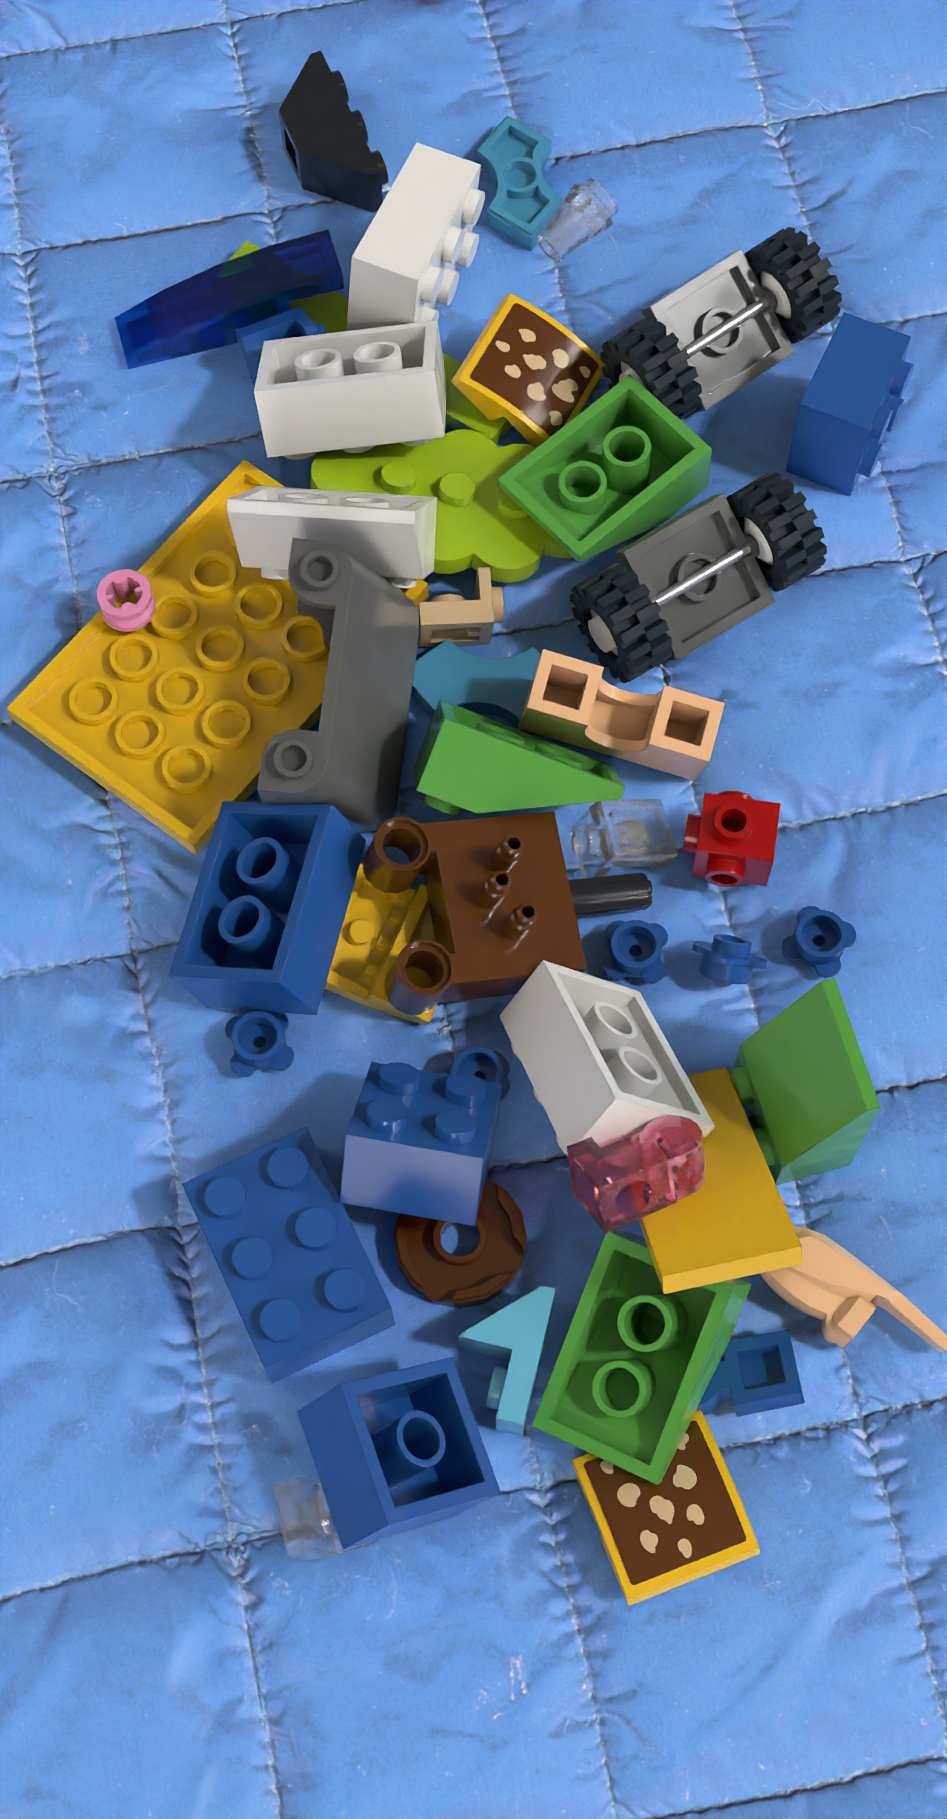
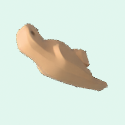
[759,1225,947,1353]

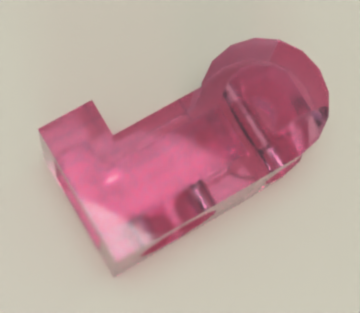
[567,1115,706,1234]

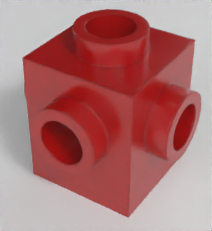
[683,791,781,887]

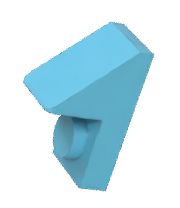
[458,1286,556,1436]

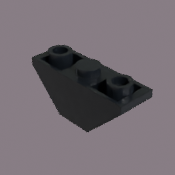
[279,51,389,213]

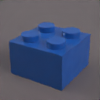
[785,312,914,496]
[339,1062,502,1226]
[297,1357,501,1550]

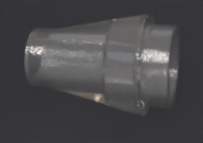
[536,178,618,262]

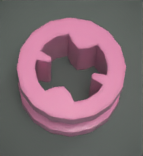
[97,569,155,632]

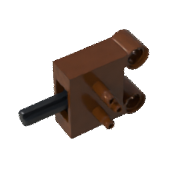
[363,811,653,1015]

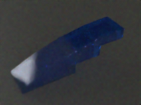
[114,229,344,369]

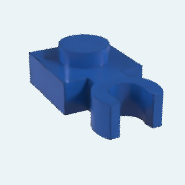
[696,1329,805,1417]

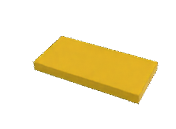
[621,1067,803,1294]

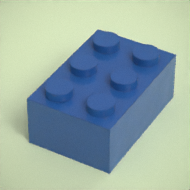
[168,801,366,1015]
[182,1127,395,1384]

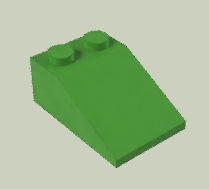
[497,374,712,563]
[413,699,626,815]
[728,978,880,1185]
[531,1231,752,1485]

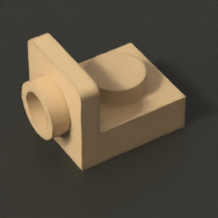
[418,567,504,647]

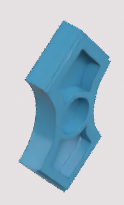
[475,115,564,251]
[411,638,541,731]

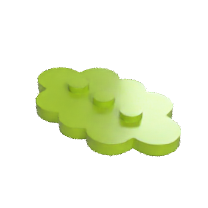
[310,429,573,583]

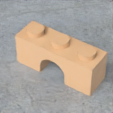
[518,649,725,781]

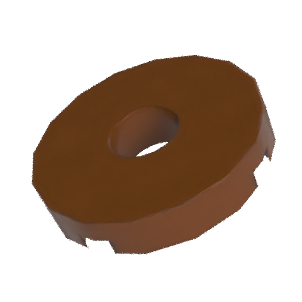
[393,1180,527,1309]

